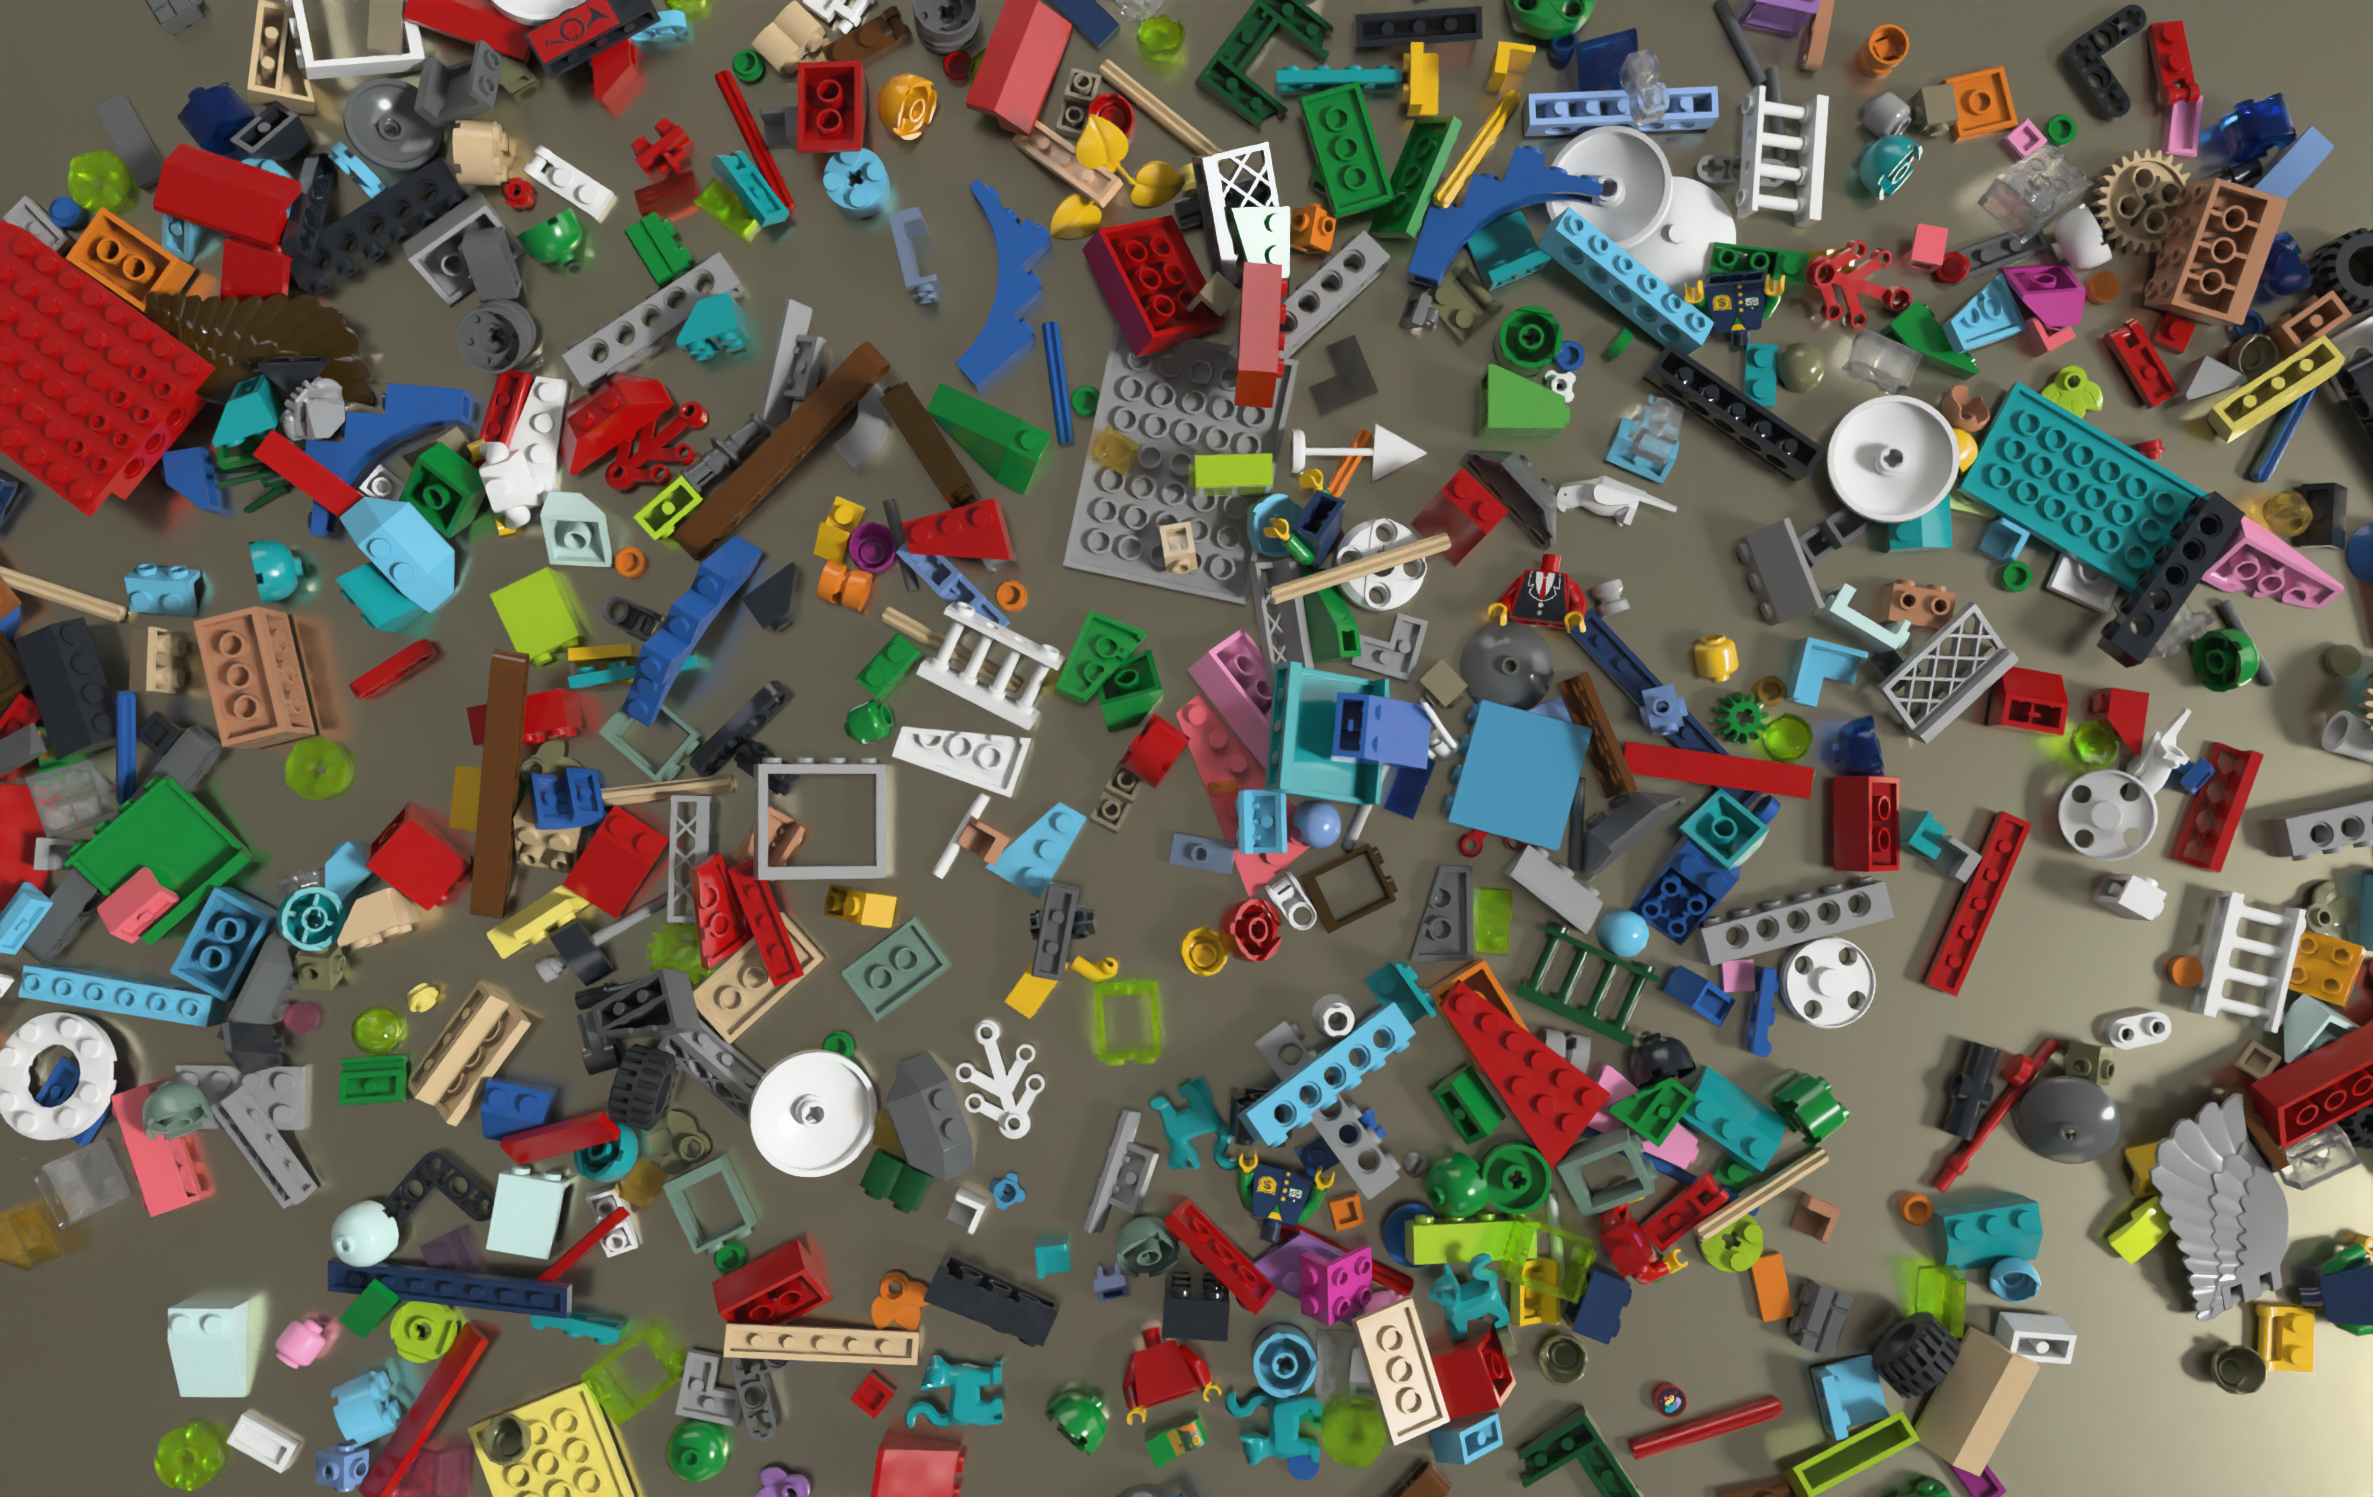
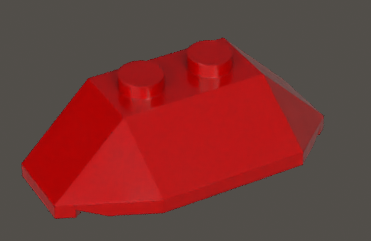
[559,371,674,476]

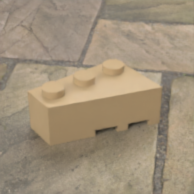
[247,0,315,116]

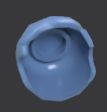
[1292,800,1342,849]

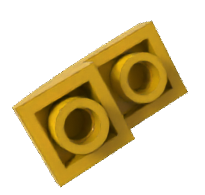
[1004,958,1069,1019]

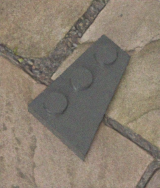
[1409,866,1474,962]

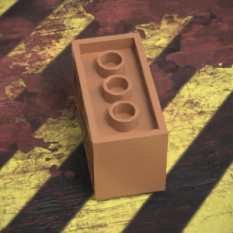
[2143,178,2288,326]
[193,606,315,749]

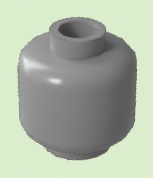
[1863,92,1911,138]

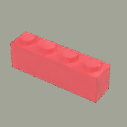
[110,1080,201,1217]

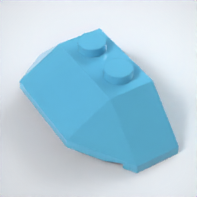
[340,497,455,613]

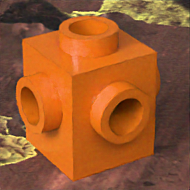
[1290,203,1336,255]

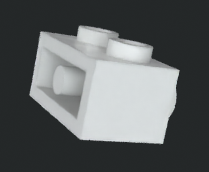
[2092,873,2167,921]
[1994,1312,2077,1364]

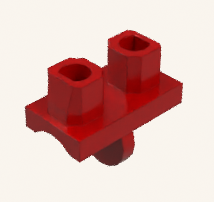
[631,117,692,176]

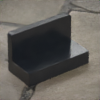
[2298,482,2347,550]

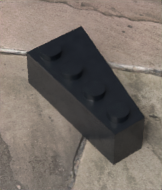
[923,1253,1060,1347]

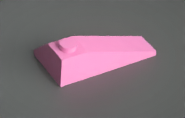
[2201,516,2345,610]

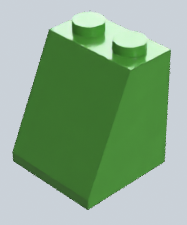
[1480,364,1570,439]

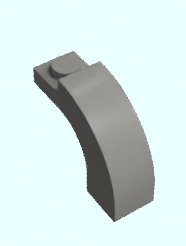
[831,357,889,474]

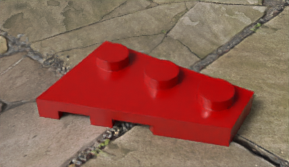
[690,853,754,969]

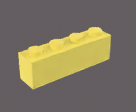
[2207,335,2345,444]

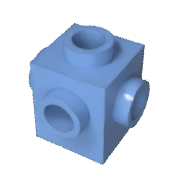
[1639,683,1688,735]
[316,1442,369,1492]

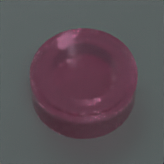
[284,1002,320,1034]

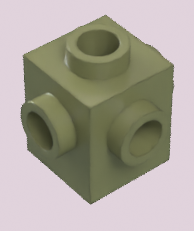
[294,942,346,991]
[2063,1042,2115,1086]

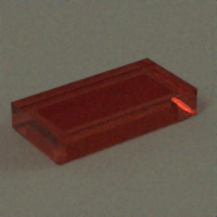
[634,169,701,217]

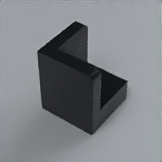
[1864,650,1921,692]
[136,711,188,756]

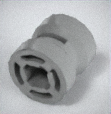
[1590,578,1630,618]

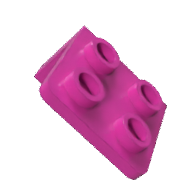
[1299,1245,1373,1326]

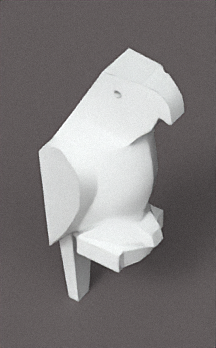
[1556,475,1677,526]
[2124,708,2191,801]

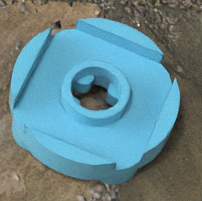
[328,140,388,199]
[1247,494,1303,557]

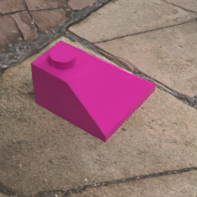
[2001,263,2086,329]

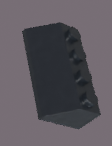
[14,617,116,761]

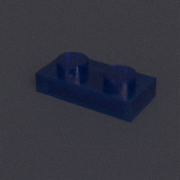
[1383,758,1436,820]

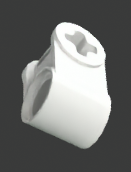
[1263,870,1316,930]

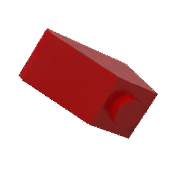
[2093,687,2150,756]

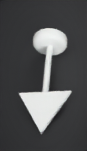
[1290,423,1427,482]

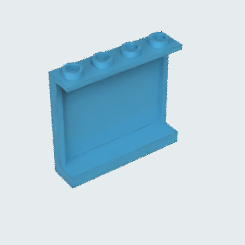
[1442,698,1593,851]

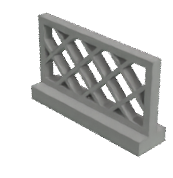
[1877,602,2019,745]

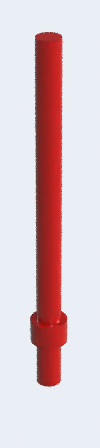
[1933,1038,2060,1194]

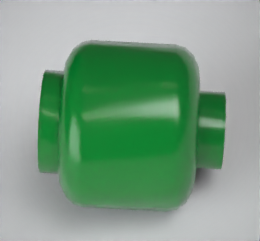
[844,699,893,745]

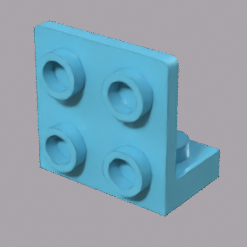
[1811,1354,1888,1441]

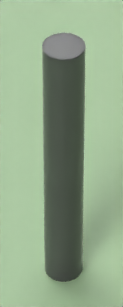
[1714,0,1767,86]
[1765,66,1789,162]
[882,499,919,592]
[2218,600,2277,687]
[1569,777,1586,871]

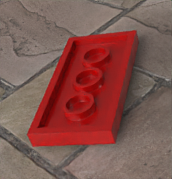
[1163,1198,1277,1315]

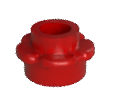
[502,177,533,208]
[2134,439,2166,460]

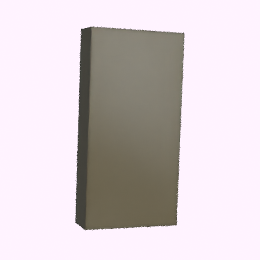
[367,0,405,56]

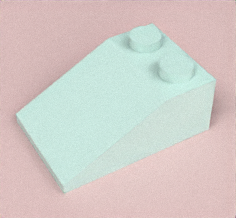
[167,1300,248,1397]

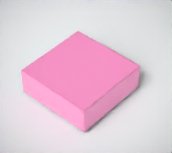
[2001,118,2048,164]
[1720,959,1755,992]

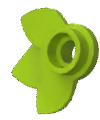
[2040,365,2103,419]

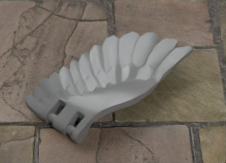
[2148,1093,2289,1322]

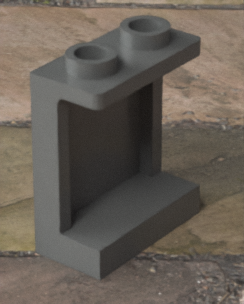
[414,40,503,129]

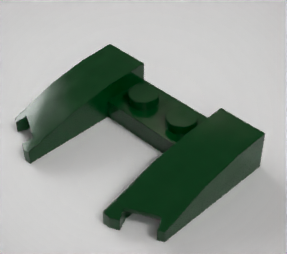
[1195,0,1334,128]
[1518,1406,1645,1497]

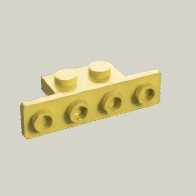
[487,884,591,959]

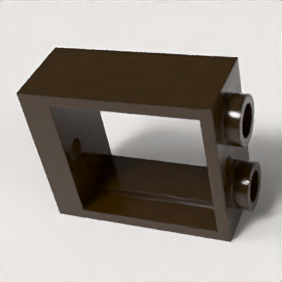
[1299,843,1398,934]

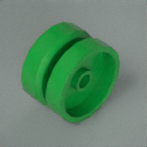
[1476,1138,1551,1214]

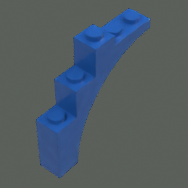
[1408,146,1603,289]
[955,179,1051,392]
[303,383,473,539]
[621,535,762,727]

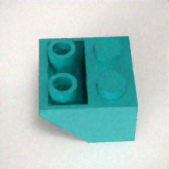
[676,292,751,361]
[212,374,285,448]
[336,561,426,634]

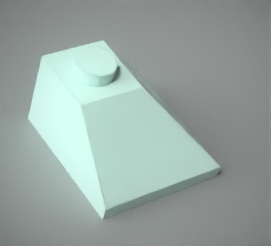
[540,491,614,567]
[2283,993,2361,1063]

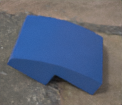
[528,767,606,830]
[34,1056,121,1145]

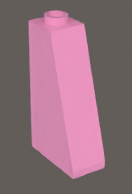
[1587,1061,1699,1169]

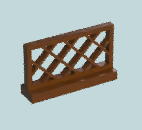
[1556,671,1638,799]

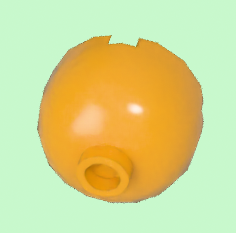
[877,73,937,140]

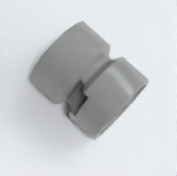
[1540,1028,1591,1074]

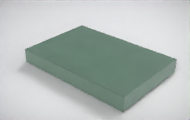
[838,915,953,1023]

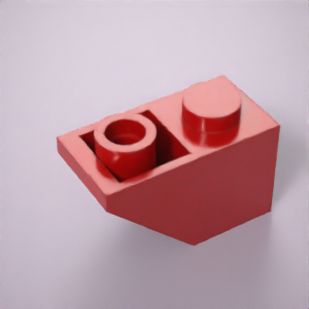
[588,37,638,109]

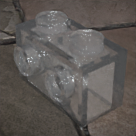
[1627,395,1684,466]

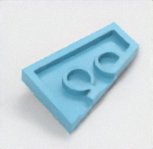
[1942,273,2028,355]
[985,802,1087,899]

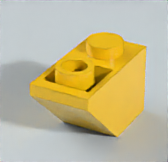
[824,884,897,928]

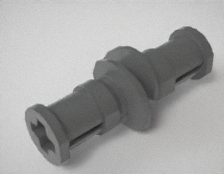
[680,413,771,493]

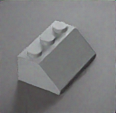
[402,191,525,306]
[1737,517,1824,626]
[1501,844,1603,934]

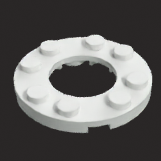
[0,1012,117,1140]

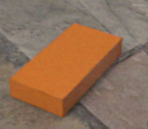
[1750,1252,1794,1322]

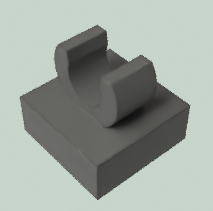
[1399,292,1440,329]

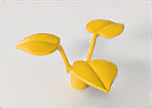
[1049,114,1184,239]

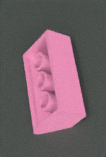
[1187,628,1273,769]

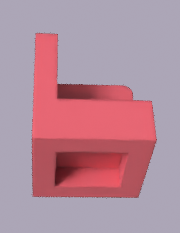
[1901,223,1949,273]
[2023,316,2076,358]

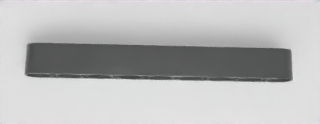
[22,724,223,964]

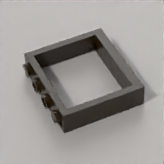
[879,381,983,509]

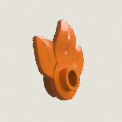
[871,1271,930,1332]

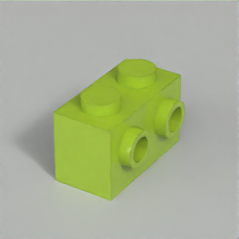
[631,473,703,541]

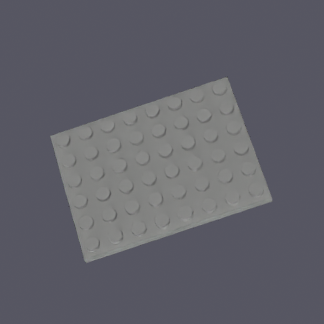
[1063,322,1299,606]

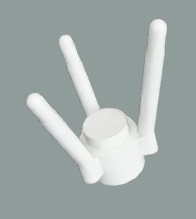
[1419,697,1460,761]

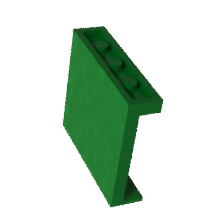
[63,773,254,946]

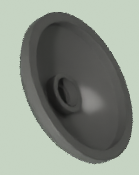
[343,78,443,171]
[1460,621,1554,711]
[2018,1076,2120,1164]

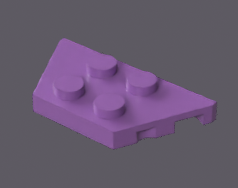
[1251,1230,1357,1327]

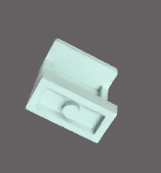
[1812,583,1911,654]
[486,1165,570,1260]

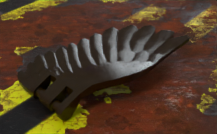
[146,291,374,408]

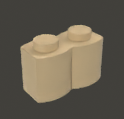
[751,0,825,77]

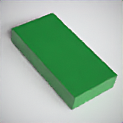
[338,1278,400,1339]

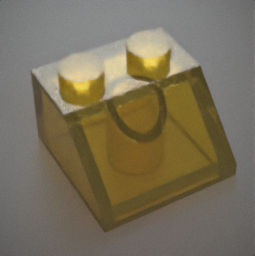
[0,1200,65,1271]

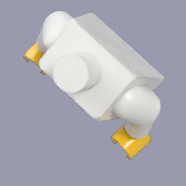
[466,439,541,536]

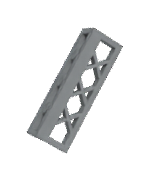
[1248,558,1314,689]
[667,795,714,923]
[658,1019,764,1125]
[210,1085,318,1209]

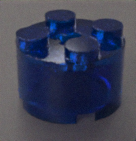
[177,82,256,156]
[2219,93,2297,163]

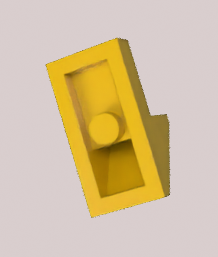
[813,496,867,564]

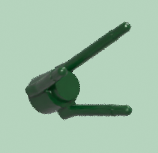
[215,463,291,513]

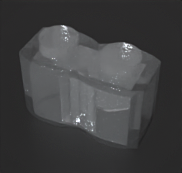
[1620,48,1670,127]

